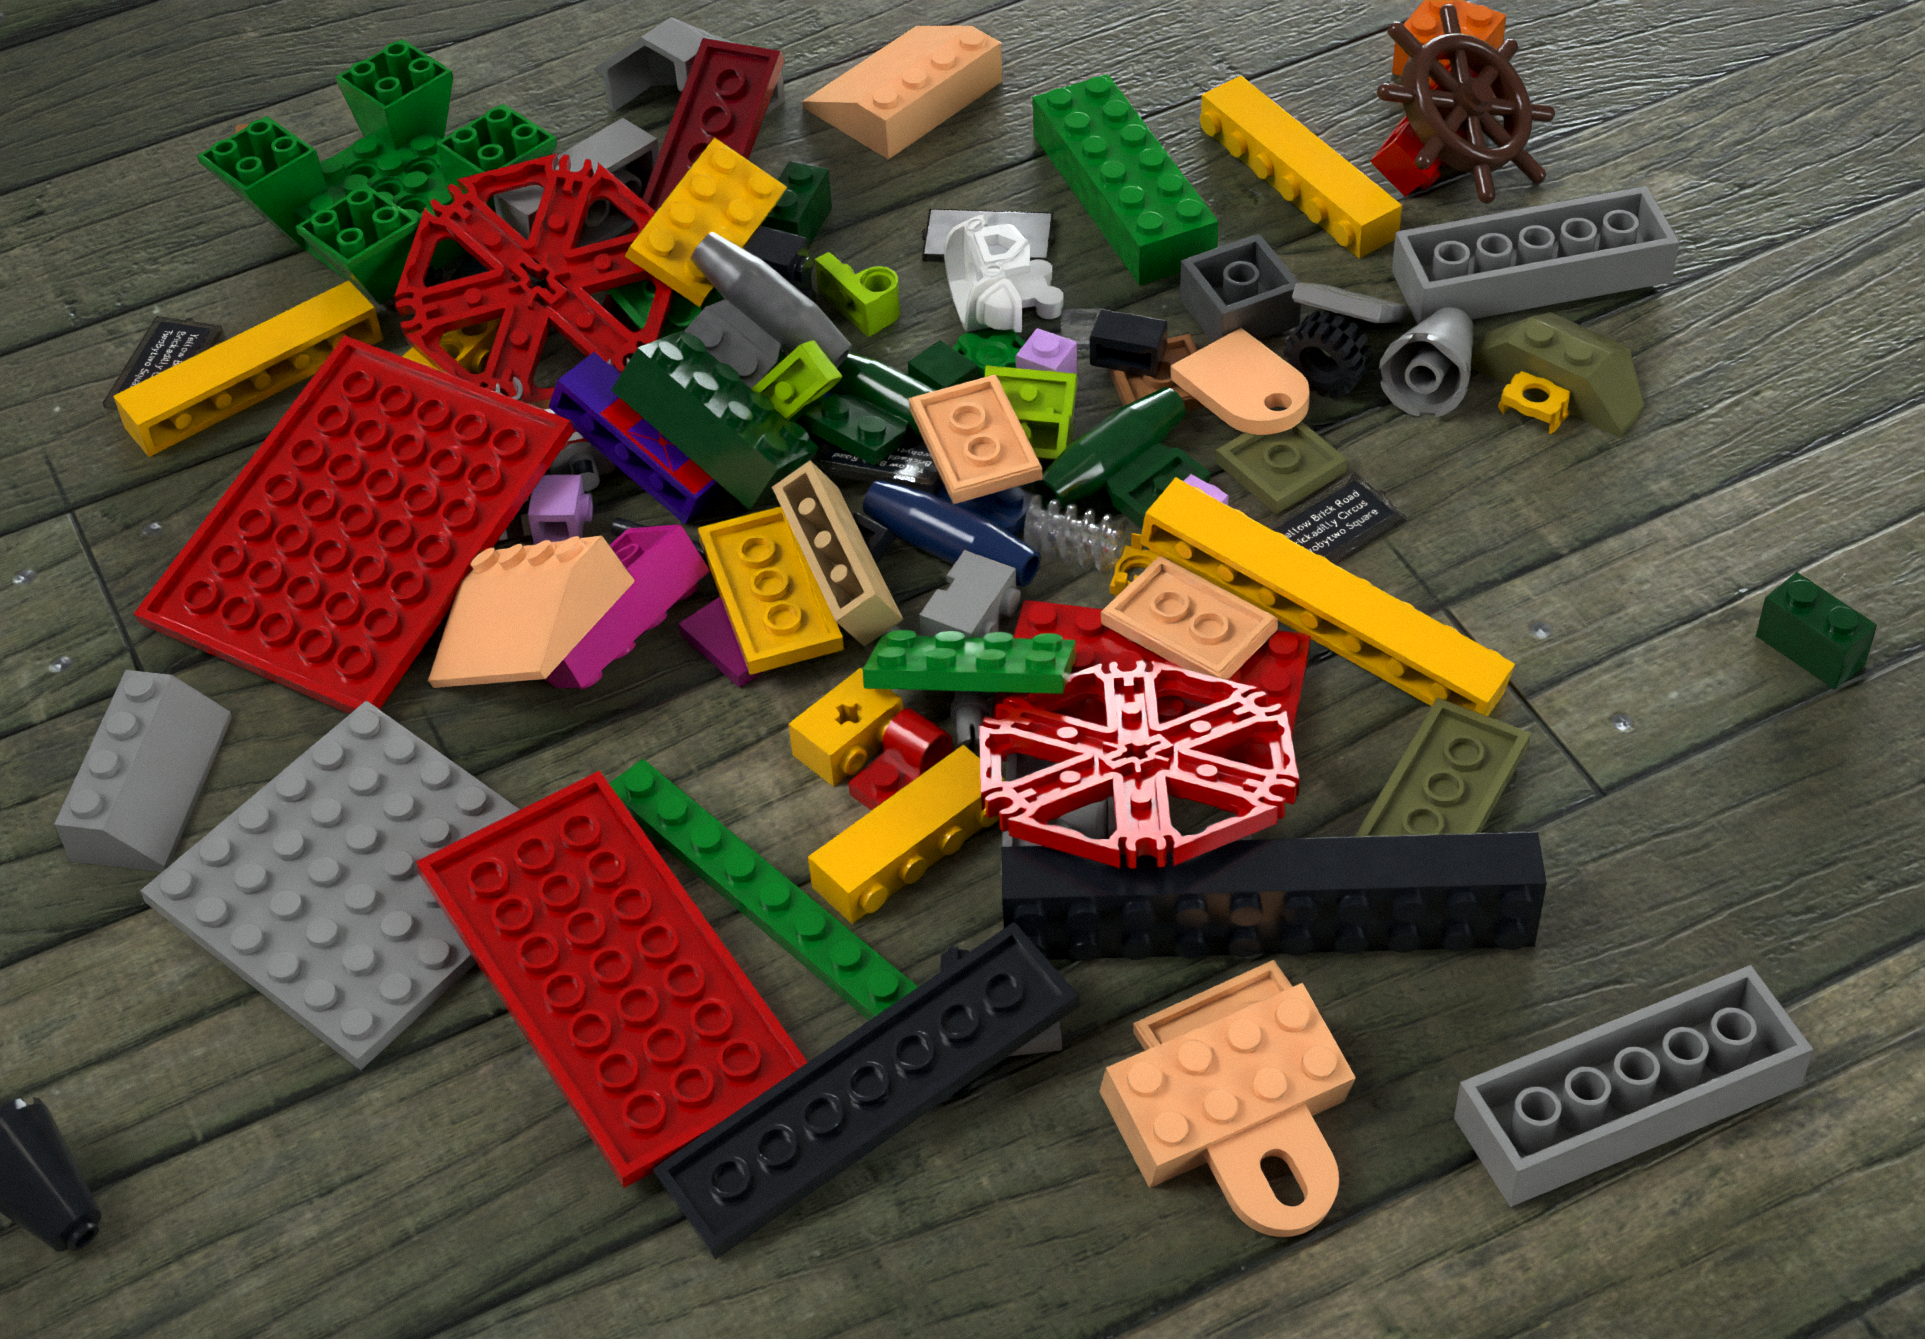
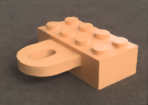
[1099,983,1356,1237]

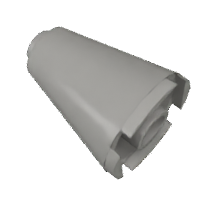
[1379,307,1474,417]

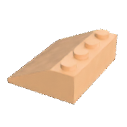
[802,26,1002,160]
[428,535,635,688]

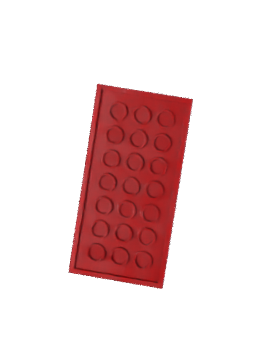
[416,770,808,1188]

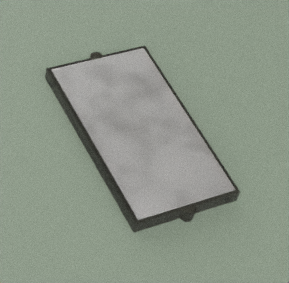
[922,209,1055,262]

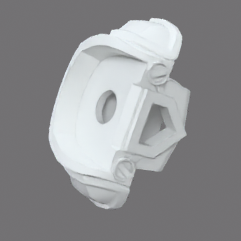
[944,213,1063,333]

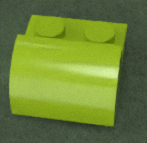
[985,366,1078,461]

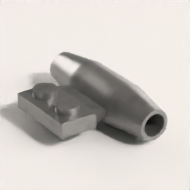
[684,232,852,388]

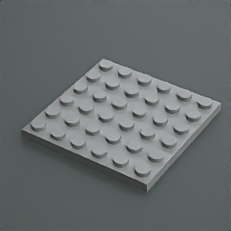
[140,700,520,1071]

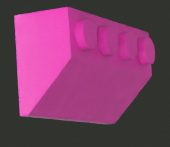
[545,524,710,690]

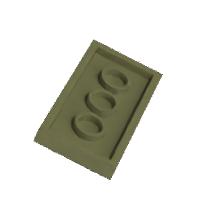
[1355,697,1531,837]

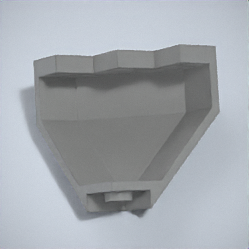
[592,17,785,115]

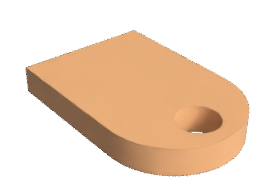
[1170,328,1310,435]

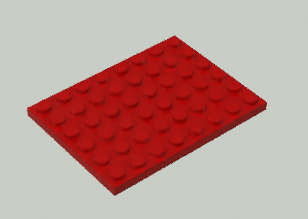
[133,335,574,714]

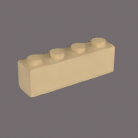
[772,461,904,647]

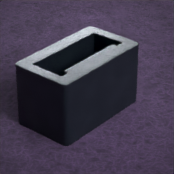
[1089,309,1168,377]

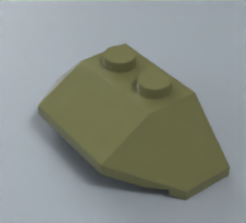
[1471,312,1644,438]

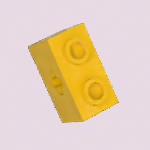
[788,668,903,787]

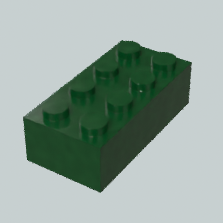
[611,330,820,510]

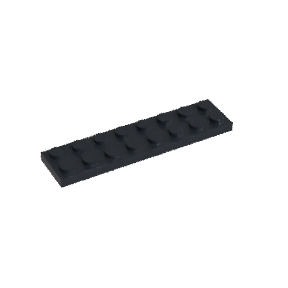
[652,922,1080,1260]

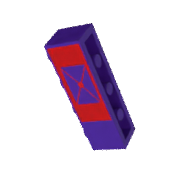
[549,352,724,525]

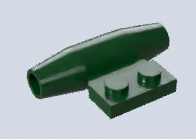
[803,352,937,466]
[1034,387,1211,529]

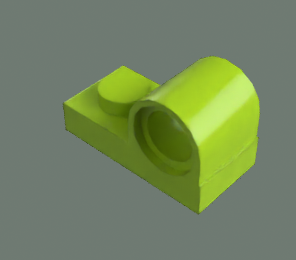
[815,252,901,337]
[751,340,843,420]

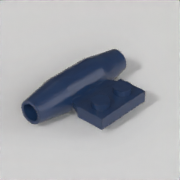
[863,480,1041,587]

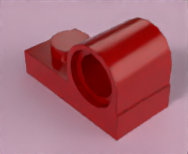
[848,708,954,811]

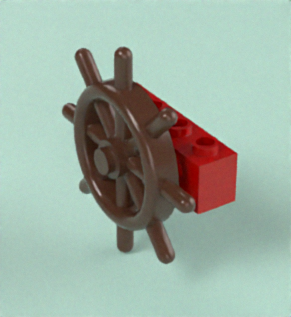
[1370,4,1555,204]

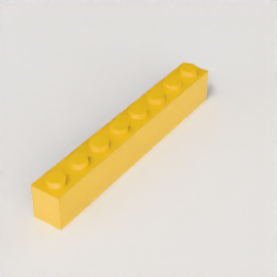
[1140,477,1515,716]

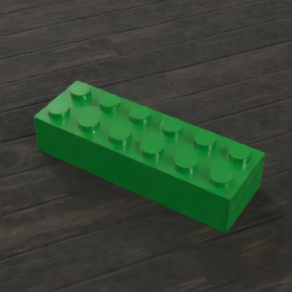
[1032,74,1218,286]

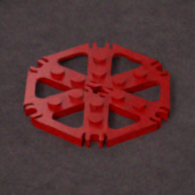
[394,153,676,403]
[979,661,1299,868]

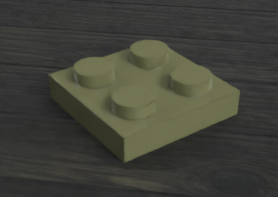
[1216,421,1348,514]

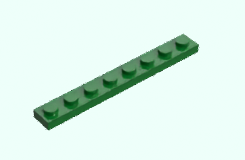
[609,759,918,1021]

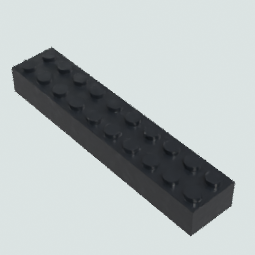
[1001,832,1547,962]

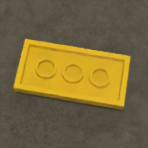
[625,137,787,307]
[698,506,844,675]

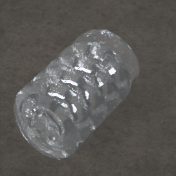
[1024,494,1129,575]

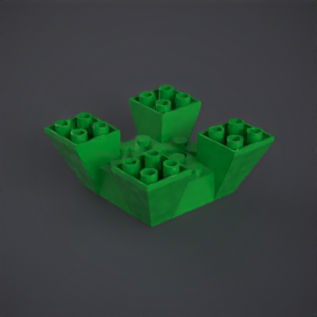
[197,39,557,305]

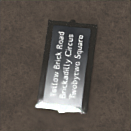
[103,316,223,410]
[811,439,942,493]
[1266,472,1407,565]

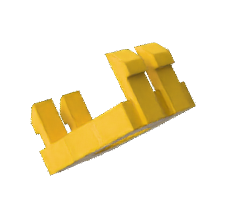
[1498,371,1571,434]
[1110,533,1167,597]

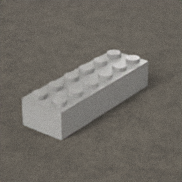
[1392,186,1679,325]
[1454,965,1814,1207]

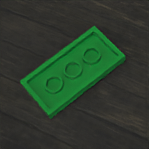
[863,630,1076,694]

